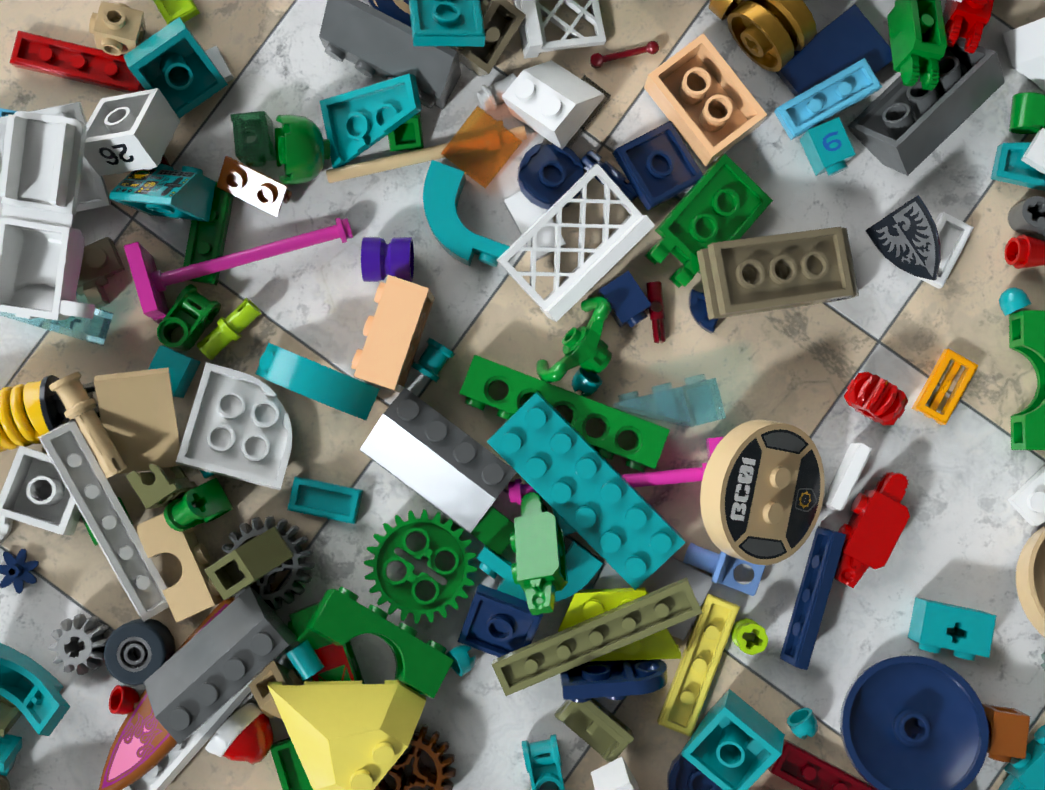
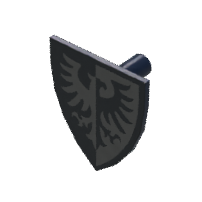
[865,195,941,281]

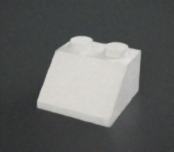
[502,60,605,149]

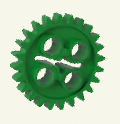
[364,509,477,624]

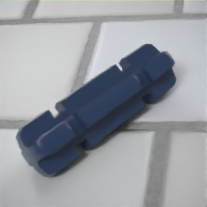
[581,150,638,202]

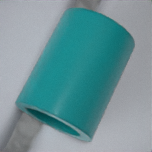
[286,640,325,681]

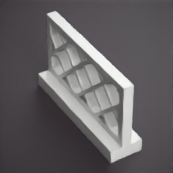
[513,0,606,59]
[496,164,655,322]

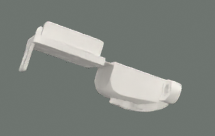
[0,111,95,321]

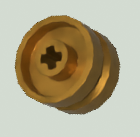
[727,0,817,72]

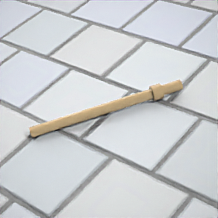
[326,126,527,183]

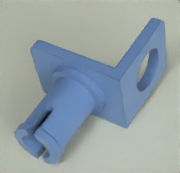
[683,543,766,596]

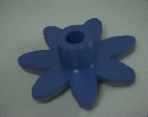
[0,549,39,594]

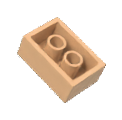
[644,33,767,167]
[351,275,435,393]

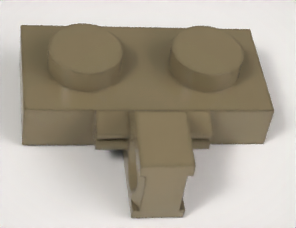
[77,237,125,309]

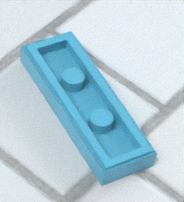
[774,58,882,140]

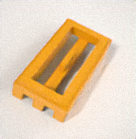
[912,348,978,425]

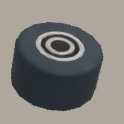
[104,619,176,686]

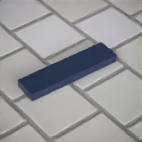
[780,526,846,670]

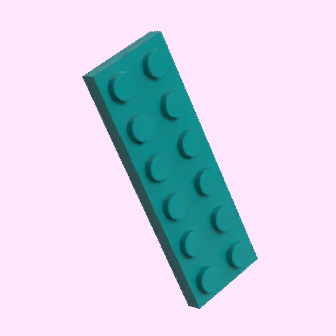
[487,391,686,590]

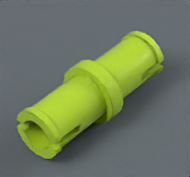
[197,298,262,360]

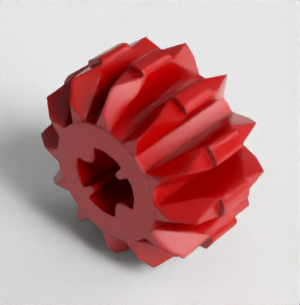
[844,372,908,425]

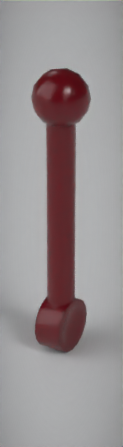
[590,41,659,68]

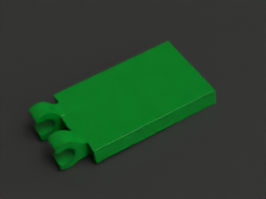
[645,154,773,288]

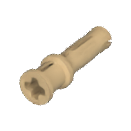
[49,371,128,479]

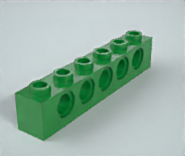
[459,355,670,473]

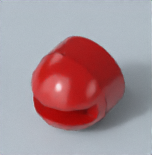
[109,685,139,715]

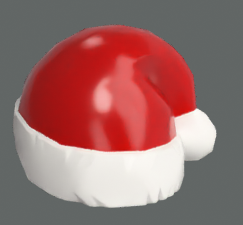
[205,703,274,765]

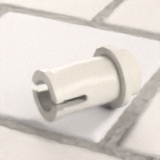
[477,73,517,111]

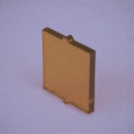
[441,105,522,188]

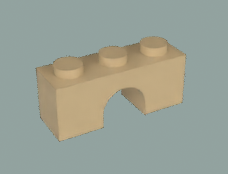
[134,513,223,623]

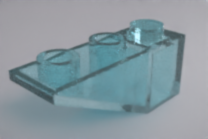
[612,374,726,428]

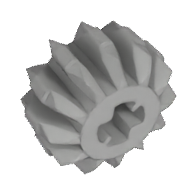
[48,614,109,675]

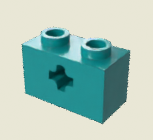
[908,597,997,661]

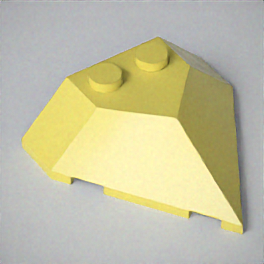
[267,680,426,790]

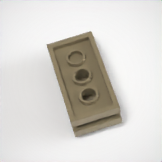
[697,226,859,320]

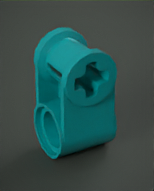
[522,734,565,790]

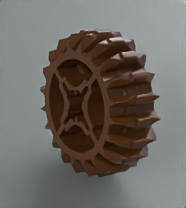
[374,724,456,790]

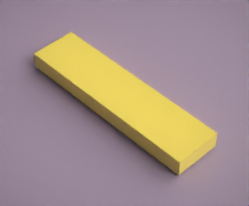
[657,593,740,737]

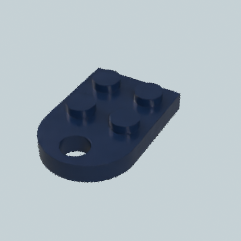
[560,659,667,703]

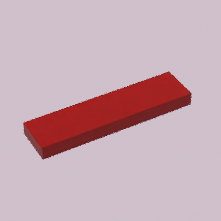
[9,31,145,93]

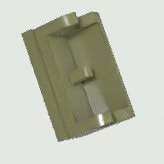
[126,464,197,509]
[554,698,635,762]

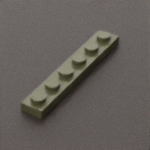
[491,577,702,696]

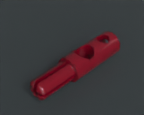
[646,281,666,344]

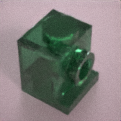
[230,111,276,167]

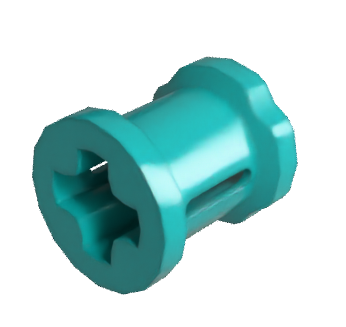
[411,337,455,383]

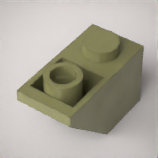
[205,526,294,600]

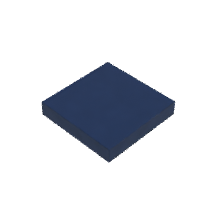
[612,121,703,211]
[457,584,544,657]

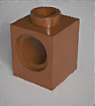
[982,704,1030,762]

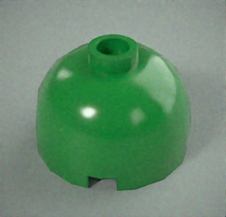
[275,115,331,185]

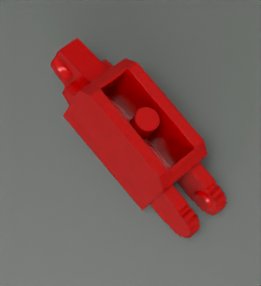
[943,0,994,54]
[834,472,910,588]

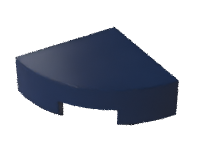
[689,289,718,333]

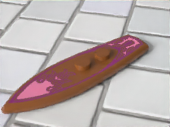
[99,597,235,790]

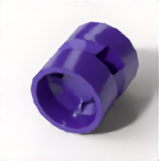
[361,237,414,282]

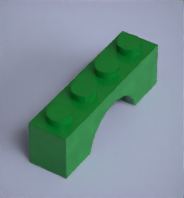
[1009,310,1045,450]
[306,587,454,698]

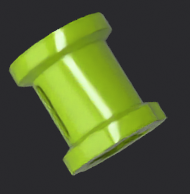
[730,618,768,655]

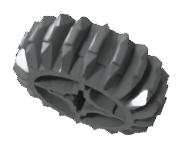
[219,516,315,610]

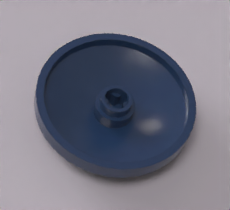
[840,656,989,790]

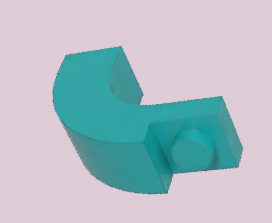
[423,160,510,267]
[255,343,380,421]
[477,541,603,602]
[0,643,70,736]

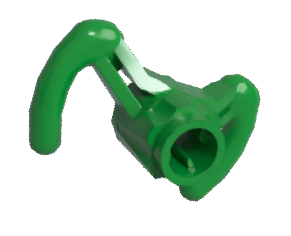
[536,296,612,383]

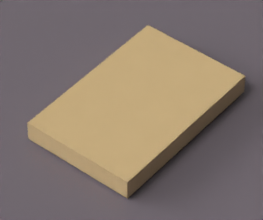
[94,367,181,474]

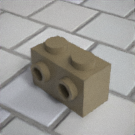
[455,0,526,76]

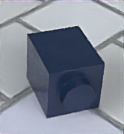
[598,270,651,328]

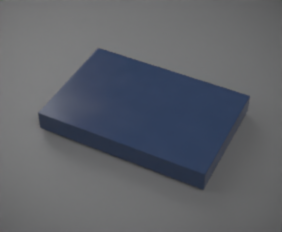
[776,4,892,97]

